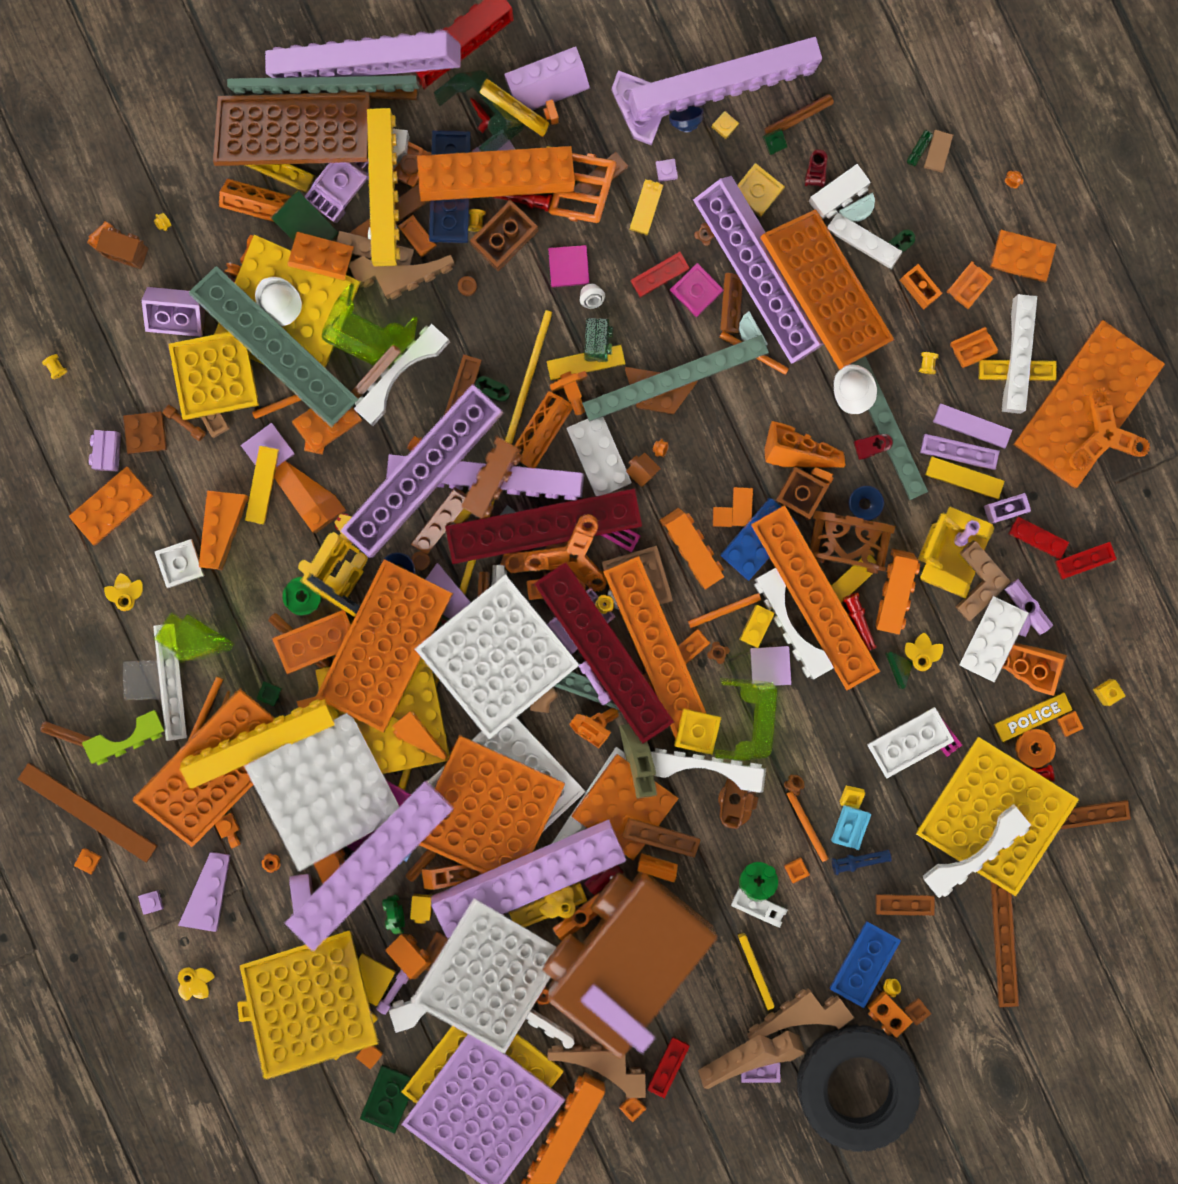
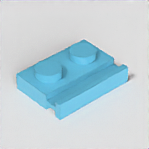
[831,805,871,850]

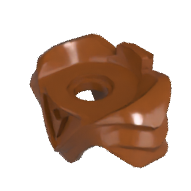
[718,777,759,829]

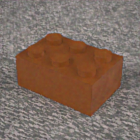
[470,200,538,272]

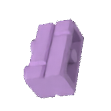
[89,430,121,471]
[984,493,1031,524]

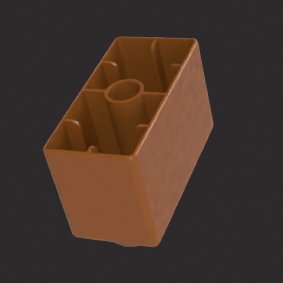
[542,872,718,1059]

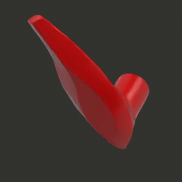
[470,98,493,133]

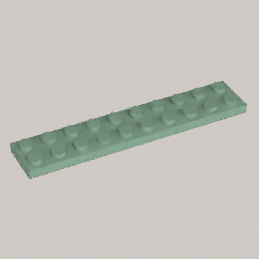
[189,266,358,428]

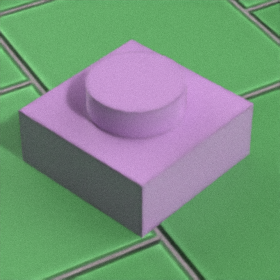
[656,159,678,182]
[138,890,163,915]

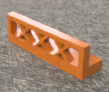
[219,179,291,222]
[515,391,573,468]

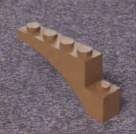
[349,255,455,300]
[747,988,854,1040]
[698,1031,805,1089]
[548,1045,646,1098]

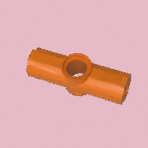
[552,893,599,941]

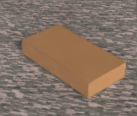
[924,130,953,173]

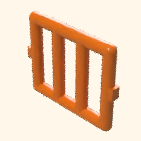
[549,153,616,223]

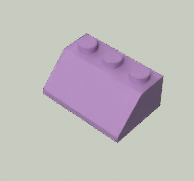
[142,287,205,337]

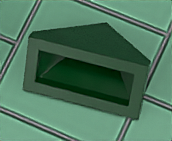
[885,652,913,689]

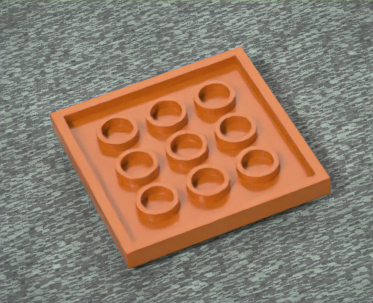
[571,754,679,860]

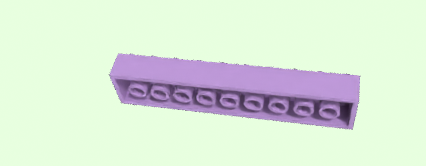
[266,30,460,78]
[628,37,822,122]
[693,176,824,364]
[340,385,504,557]
[387,454,584,501]
[285,780,454,951]
[431,819,626,938]

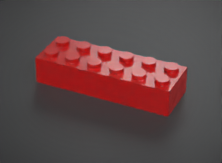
[410,0,514,90]

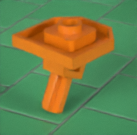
[550,371,588,415]
[569,708,619,748]

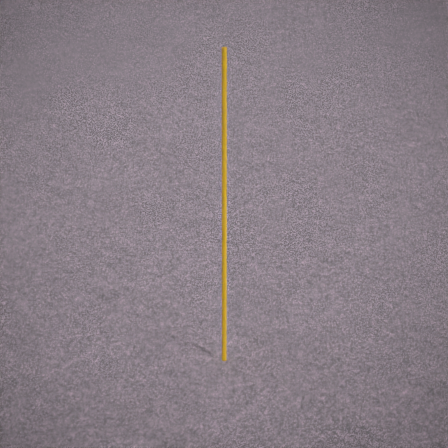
[398,310,552,790]

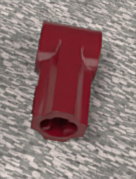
[584,865,624,896]

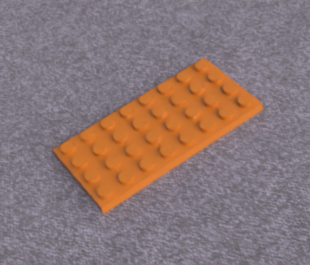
[760,209,894,370]
[1013,320,1165,488]
[315,559,453,733]
[133,689,275,847]

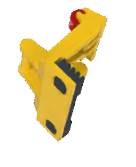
[298,514,368,617]

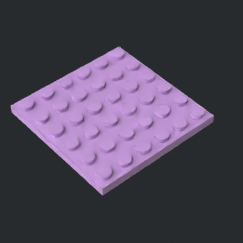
[402,1034,565,1184]

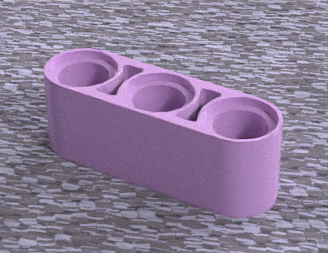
[290,874,313,913]

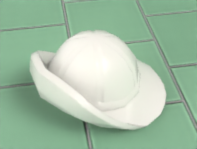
[255,277,302,327]
[834,364,877,414]

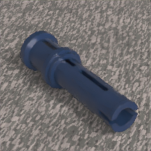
[831,849,891,875]

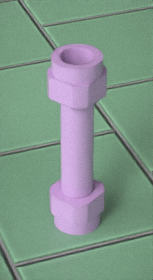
[954,520,980,547]
[579,661,612,705]
[376,969,409,1015]

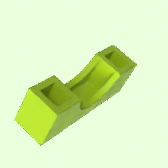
[82,710,165,766]

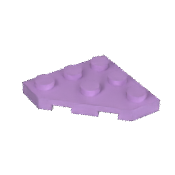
[611,71,662,146]

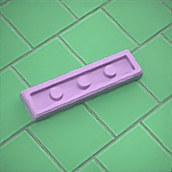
[933,404,1012,449]
[920,434,1000,470]
[581,984,655,1053]

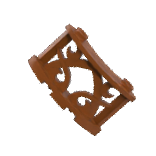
[810,511,895,574]

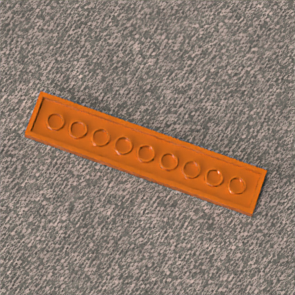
[751,505,880,690]
[603,556,707,740]

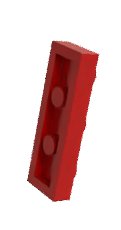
[630,252,689,298]
[1008,517,1069,560]
[1055,542,1117,579]
[647,1036,690,1099]

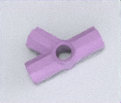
[1004,579,1053,637]

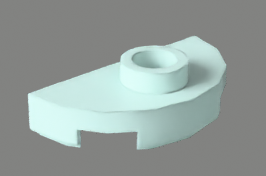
[839,192,875,222]
[739,311,768,345]

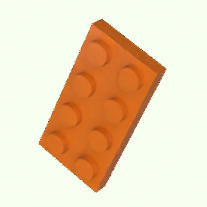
[69,466,153,545]
[272,610,351,675]

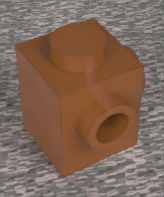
[626,453,661,488]

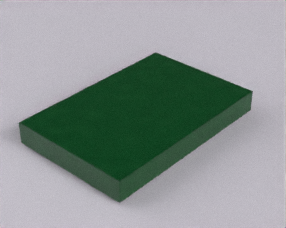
[270,190,338,241]
[360,1064,412,1134]

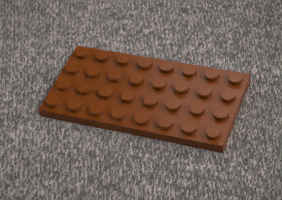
[213,92,371,166]

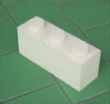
[809,164,871,219]

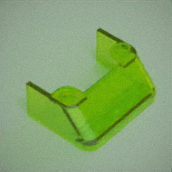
[322,283,418,368]
[154,613,234,662]
[713,677,777,761]

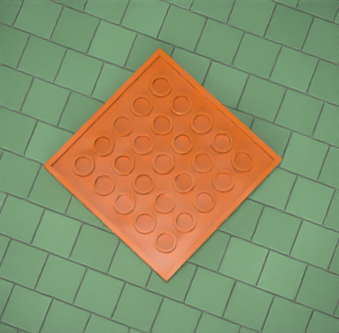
[418,735,565,873]

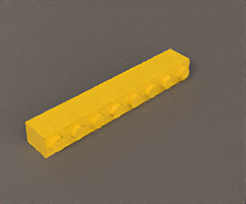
[367,108,400,266]
[180,699,335,789]

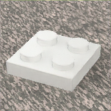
[155,539,205,588]

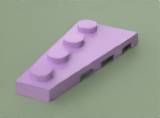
[425,563,471,620]
[178,852,230,932]

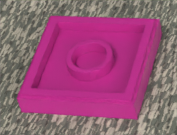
[548,245,589,287]
[670,263,724,317]

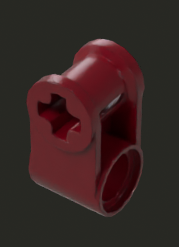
[804,149,828,189]
[853,434,893,460]

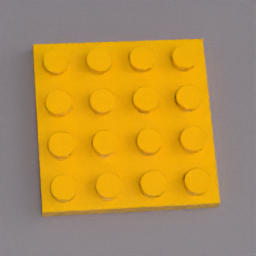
[168,332,259,420]

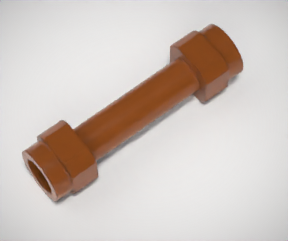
[162,404,206,441]

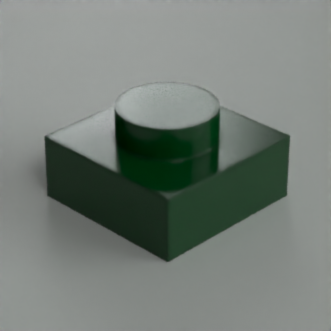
[762,128,788,155]
[256,681,282,706]

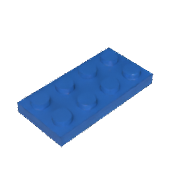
[720,498,799,581]
[829,921,901,1008]

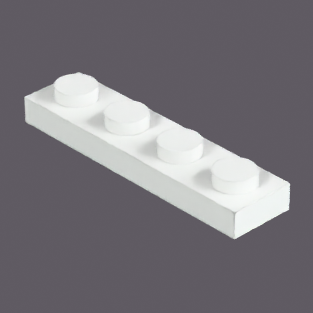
[827,213,902,269]

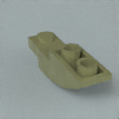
[619,724,657,799]

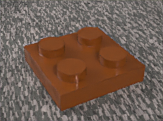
[123,411,167,454]

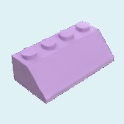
[504,46,590,111]

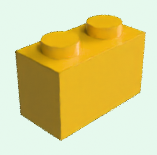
[739,605,775,648]

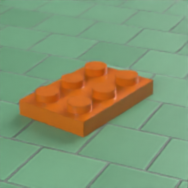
[990,230,1056,282]
[288,232,354,281]
[292,407,362,453]

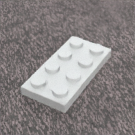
[567,417,632,496]
[960,596,1029,682]
[867,707,954,779]

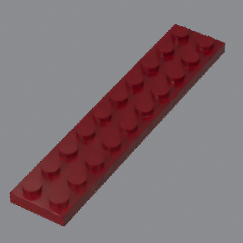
[445,489,642,564]
[534,562,674,744]

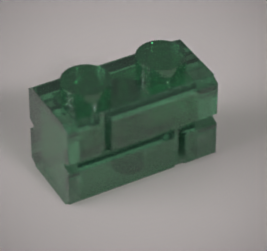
[584,318,613,362]

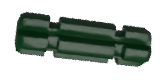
[907,130,933,167]

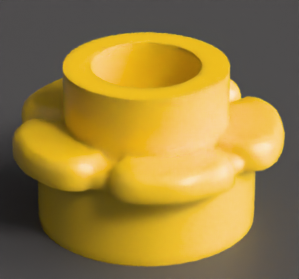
[154,213,171,231]
[595,595,614,614]
[883,978,901,997]

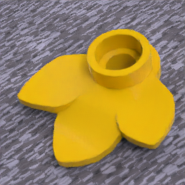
[104,573,143,611]
[905,633,943,671]
[539,886,575,918]
[178,967,215,1001]

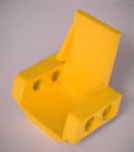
[918,506,994,599]

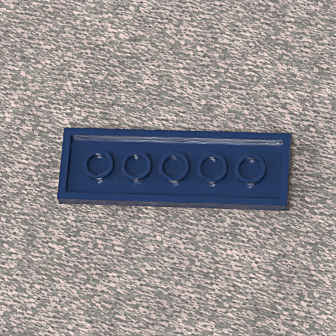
[429,130,471,243]

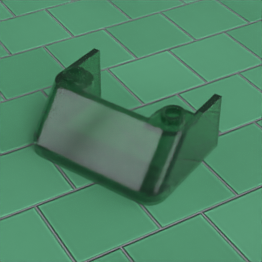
[433,70,525,152]

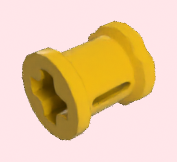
[468,209,486,232]
[919,352,939,374]
[42,354,67,379]

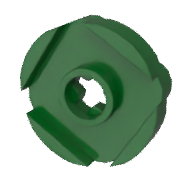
[282,577,322,615]
[739,862,778,902]
[382,895,405,934]

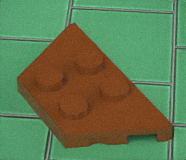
[625,367,698,414]

